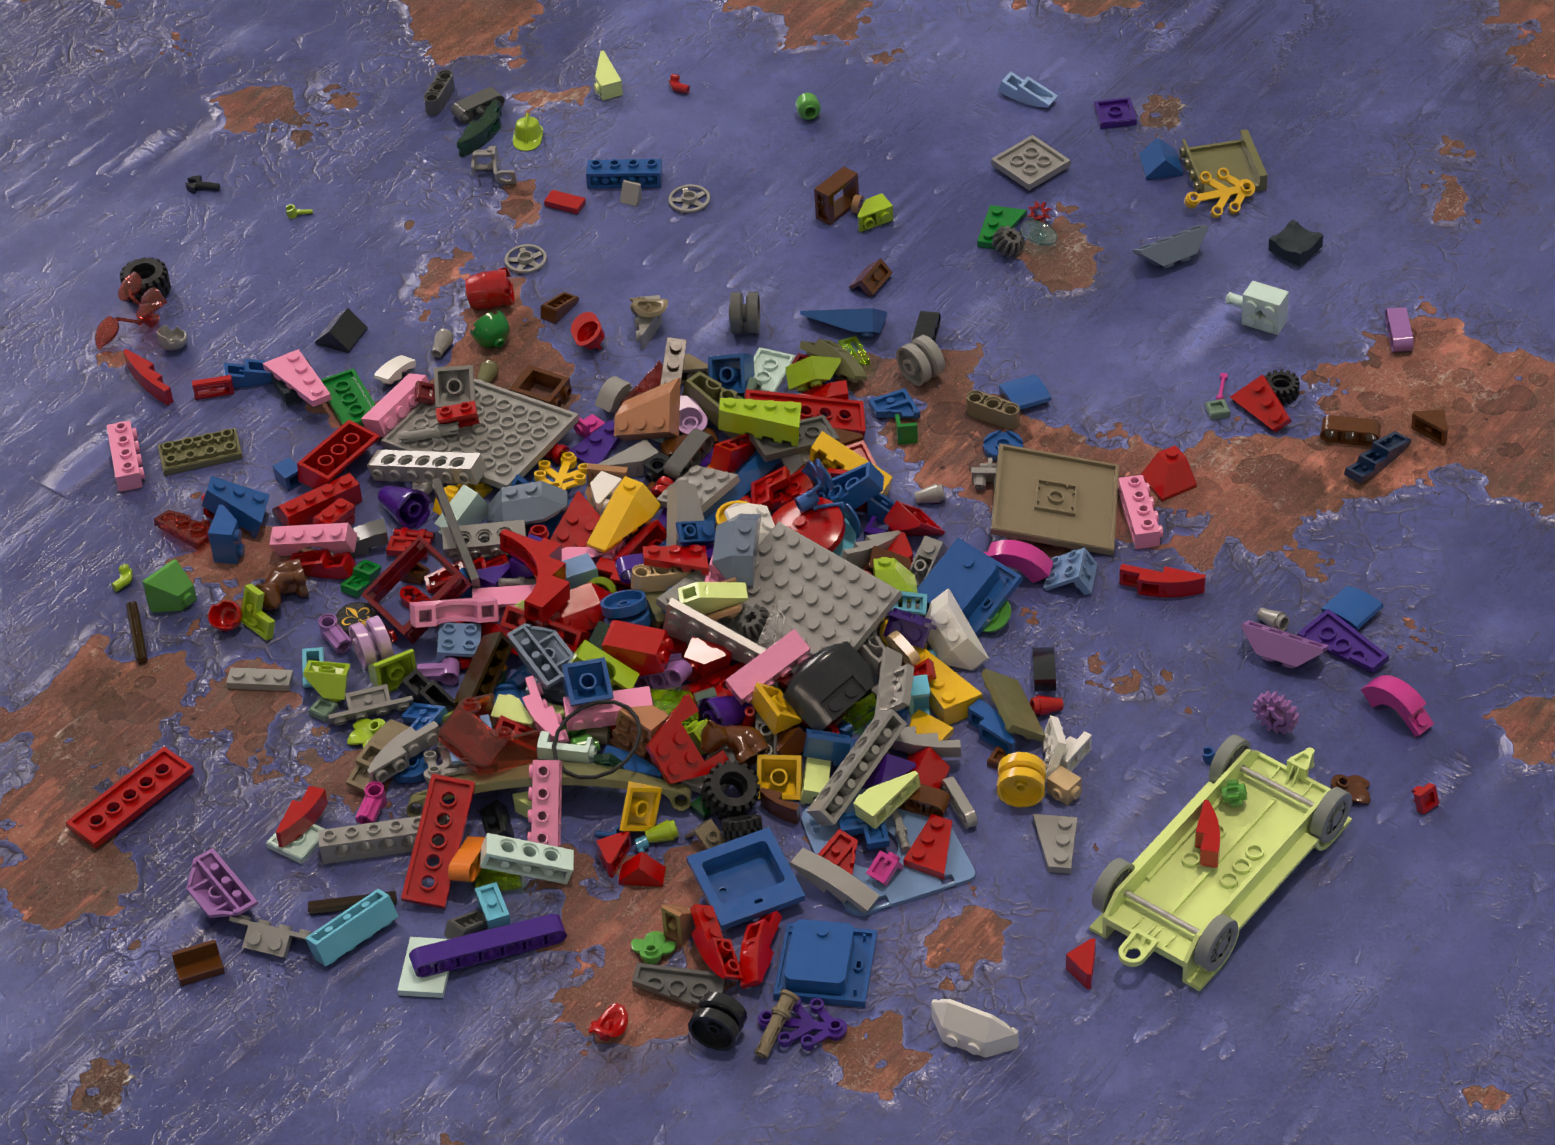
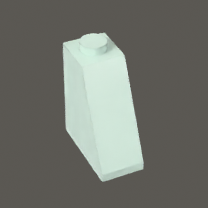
[434,485,488,535]

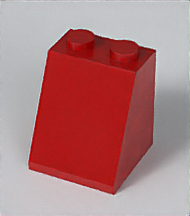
[601,620,674,676]

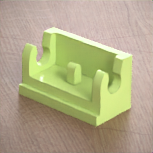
[800,757,831,805]

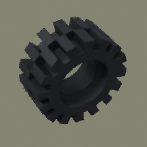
[1265,369,1300,405]
[721,814,763,840]

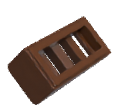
[540,292,579,324]

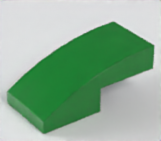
[340,559,382,598]

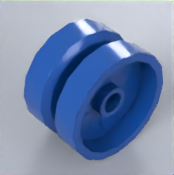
[600,589,651,631]

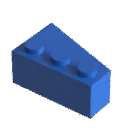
[201,476,270,539]

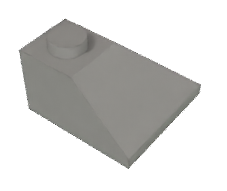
[434,365,475,408]

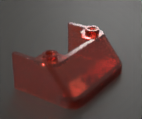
[438,693,539,774]

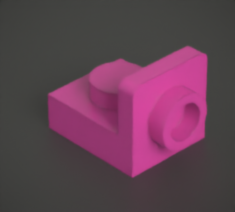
[574,414,605,438]
[866,851,904,886]

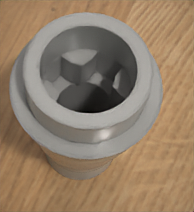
[431,328,454,358]
[914,483,945,504]
[1257,607,1290,631]

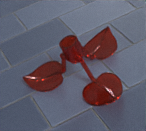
[95,272,167,350]

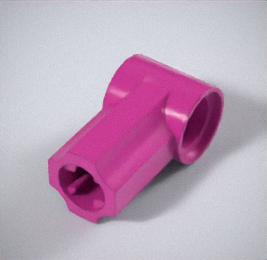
[355,781,388,824]

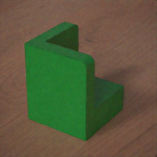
[895,414,918,445]

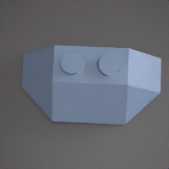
[1132,225,1208,268]
[488,481,568,525]
[712,513,761,588]
[507,623,574,689]

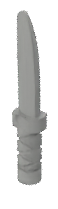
[498,577,537,587]
[892,809,910,853]

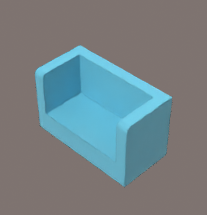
[907,675,930,716]
[475,882,511,930]

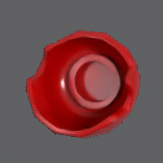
[208,600,243,632]

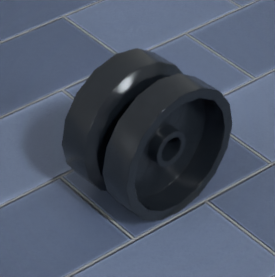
[688,992,747,1050]

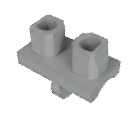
[971,458,996,490]

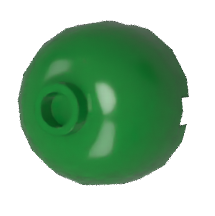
[470,311,510,348]

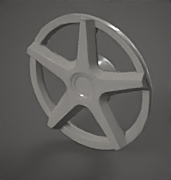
[668,184,710,214]
[504,244,547,275]

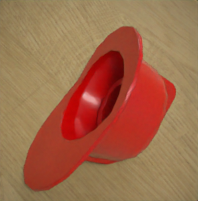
[571,312,605,350]

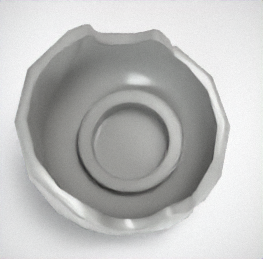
[156,325,188,351]

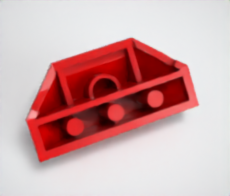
[550,582,612,631]

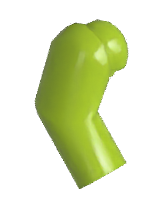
[111,564,133,592]

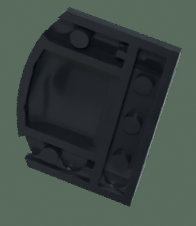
[783,641,880,731]

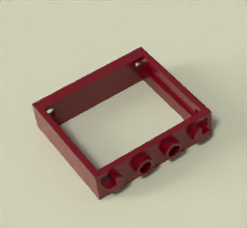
[361,535,472,644]

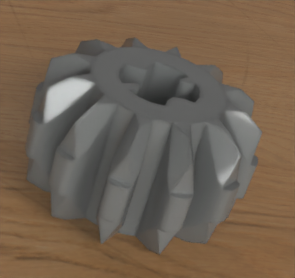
[992,225,1025,258]
[736,604,773,641]

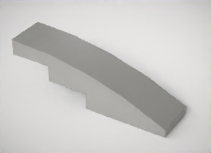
[841,530,901,568]
[890,726,962,757]
[789,848,880,914]

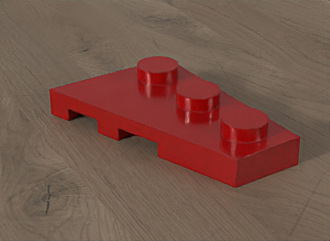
[1230,374,1292,433]
[768,467,818,511]
[903,814,952,880]

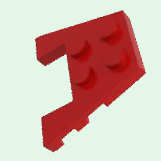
[645,694,731,784]

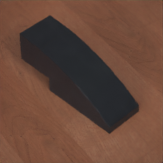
[1032,647,1056,692]
[398,668,457,713]

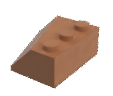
[614,378,681,441]
[609,705,669,770]

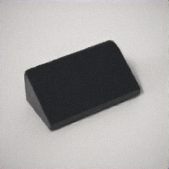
[480,799,515,838]

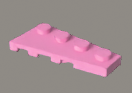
[263,349,332,407]

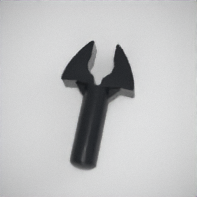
[185,175,220,194]

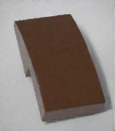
[760,787,801,825]

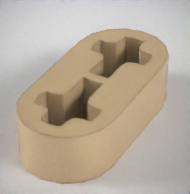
[886,631,920,666]

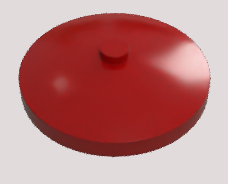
[771,497,845,552]

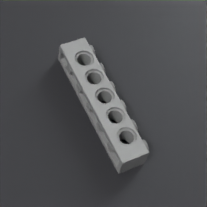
[367,450,487,485]
[806,709,907,826]
[318,815,450,864]

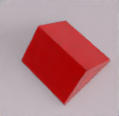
[904,746,950,789]

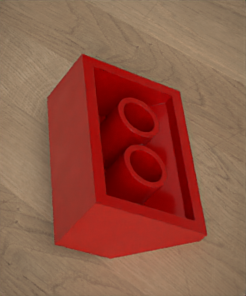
[612,519,667,562]

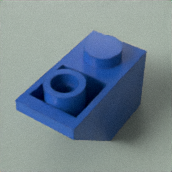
[675,520,716,546]

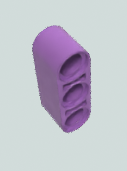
[1385,307,1414,352]
[634,660,692,692]

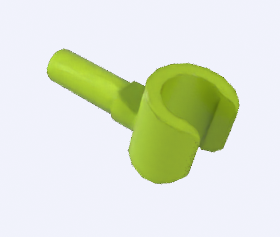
[286,204,313,219]

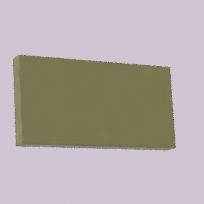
[158,428,243,476]
[981,668,1046,742]

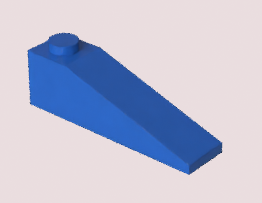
[800,308,887,337]

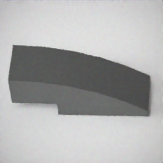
[329,518,389,557]

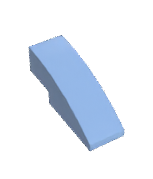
[998,71,1058,108]

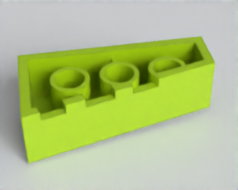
[718,398,801,447]

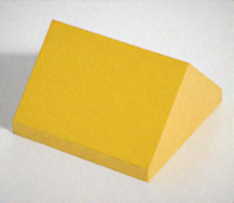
[751,682,803,735]
[757,754,803,800]
[619,781,662,831]

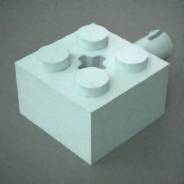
[1226,280,1289,335]

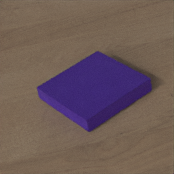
[1094,97,1137,129]

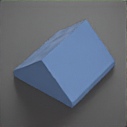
[562,553,599,589]

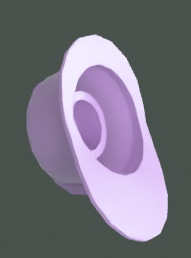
[679,395,708,435]

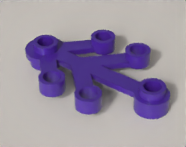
[757,996,847,1051]

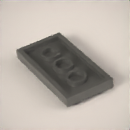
[749,415,840,462]

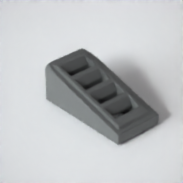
[444,910,488,939]

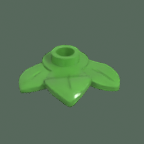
[631,931,676,964]

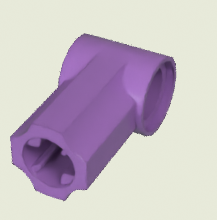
[318,614,352,654]
[417,657,460,686]

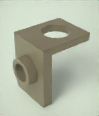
[685,819,727,849]

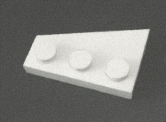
[1043,715,1068,782]

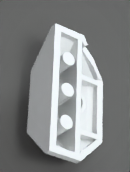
[724,503,775,546]
[926,589,989,671]
[931,999,1019,1058]

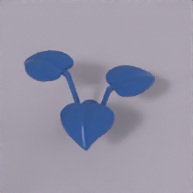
[794,458,861,539]

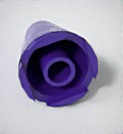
[378,485,431,529]
[696,695,756,726]

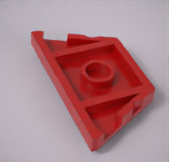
[550,491,601,548]

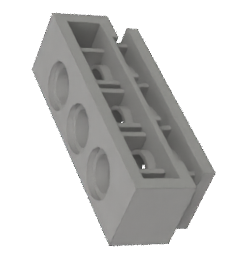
[442,520,527,562]

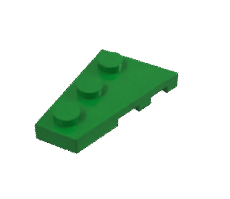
[977,205,1027,249]

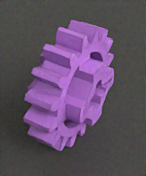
[1252,691,1300,735]

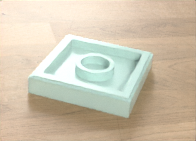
[266,824,324,864]

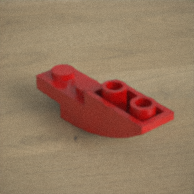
[1119,564,1206,597]
[690,904,743,981]
[739,911,782,989]

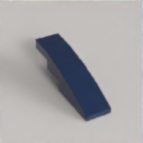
[1344,431,1412,484]

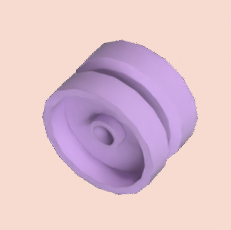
[349,615,394,669]

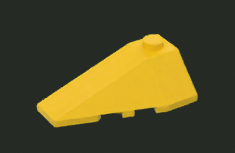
[587,476,661,553]

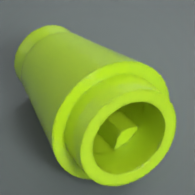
[645,819,679,843]

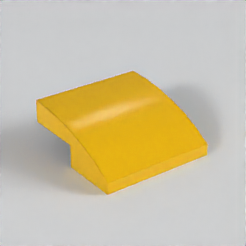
[905,709,954,755]

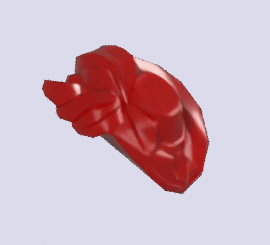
[588,1003,628,1041]

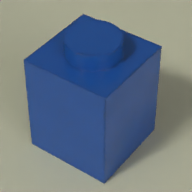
[272,457,303,491]

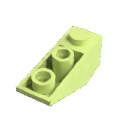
[678,582,749,615]

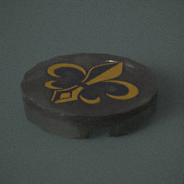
[336,602,377,636]

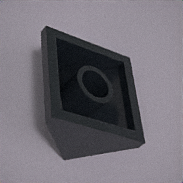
[315,308,368,353]

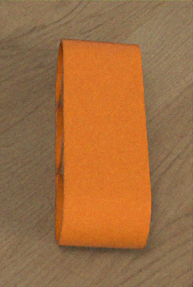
[448,836,485,882]

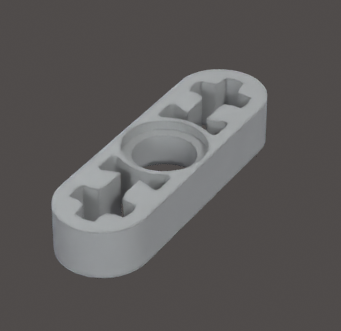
[941,776,978,829]

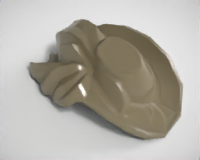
[629,297,668,318]

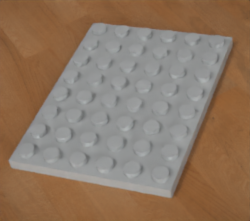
[381,378,579,489]
[718,522,903,675]

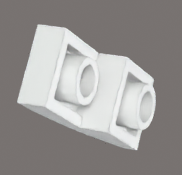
[374,355,416,384]

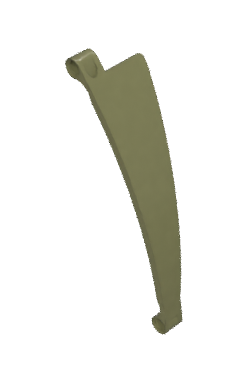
[406,759,692,817]

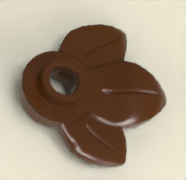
[1330,774,1371,804]

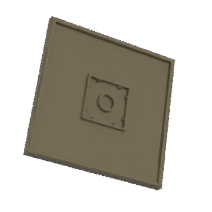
[990,443,1119,556]

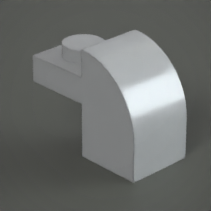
[595,376,639,413]

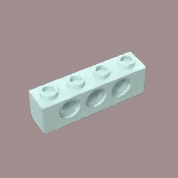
[480,833,574,884]

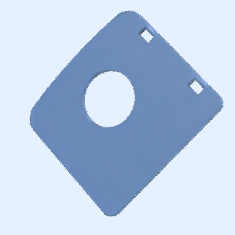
[802,788,976,916]

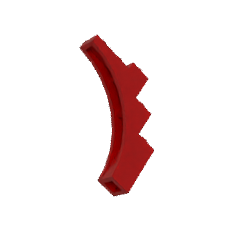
[500,529,570,624]

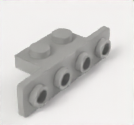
[875,647,914,716]
[328,684,414,726]
[228,914,313,959]

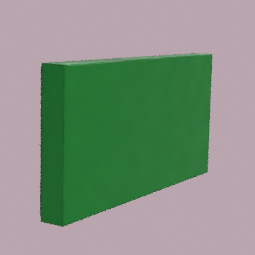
[321,368,375,427]

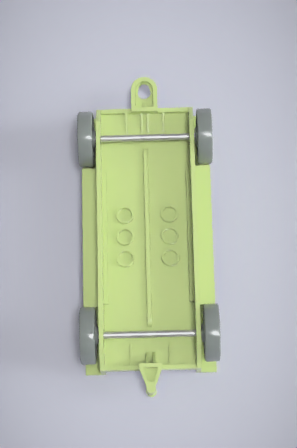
[1089,734,1352,992]

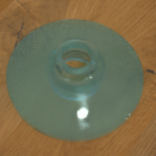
[1021,220,1058,246]

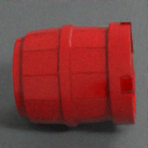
[465,267,515,310]

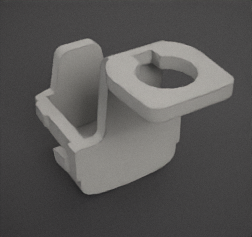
[471,146,517,184]

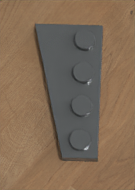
[632,963,728,1008]

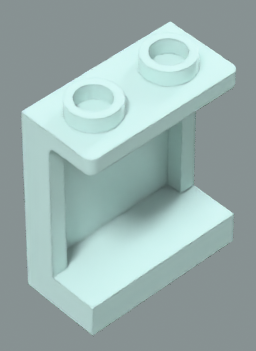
[536,731,599,765]

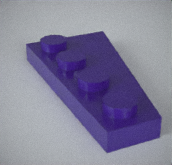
[1297,609,1389,673]

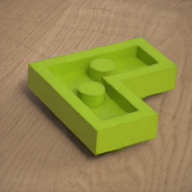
[241,584,275,641]

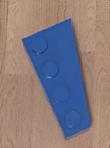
[817,462,884,517]

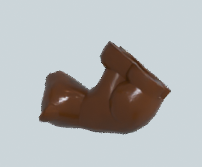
[255,558,309,612]
[701,720,770,769]

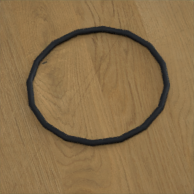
[552,700,642,779]

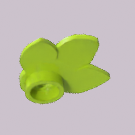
[347,718,386,748]

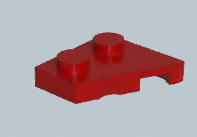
[817,829,858,875]

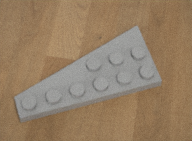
[663,598,766,664]

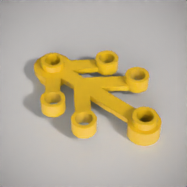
[1184,168,1255,218]
[534,452,588,490]

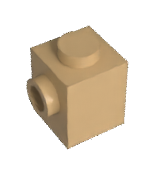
[1047,766,1082,806]

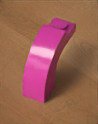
[984,540,1053,583]
[1360,675,1434,737]

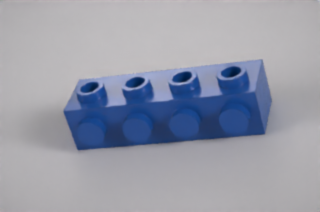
[586,158,663,189]

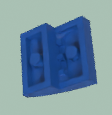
[998,374,1052,410]
[1321,586,1384,630]

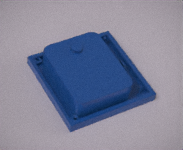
[908,538,1024,638]
[686,827,805,931]
[773,919,878,1008]

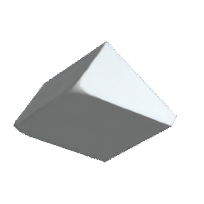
[620,180,642,206]

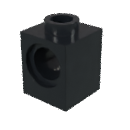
[643,452,672,483]

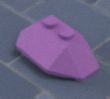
[1241,620,1329,668]
[187,848,258,918]

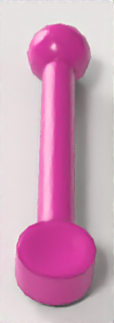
[1216,373,1228,400]

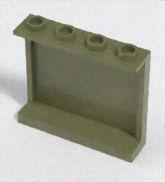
[1179,129,1268,196]

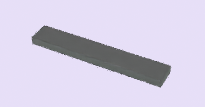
[432,478,481,589]

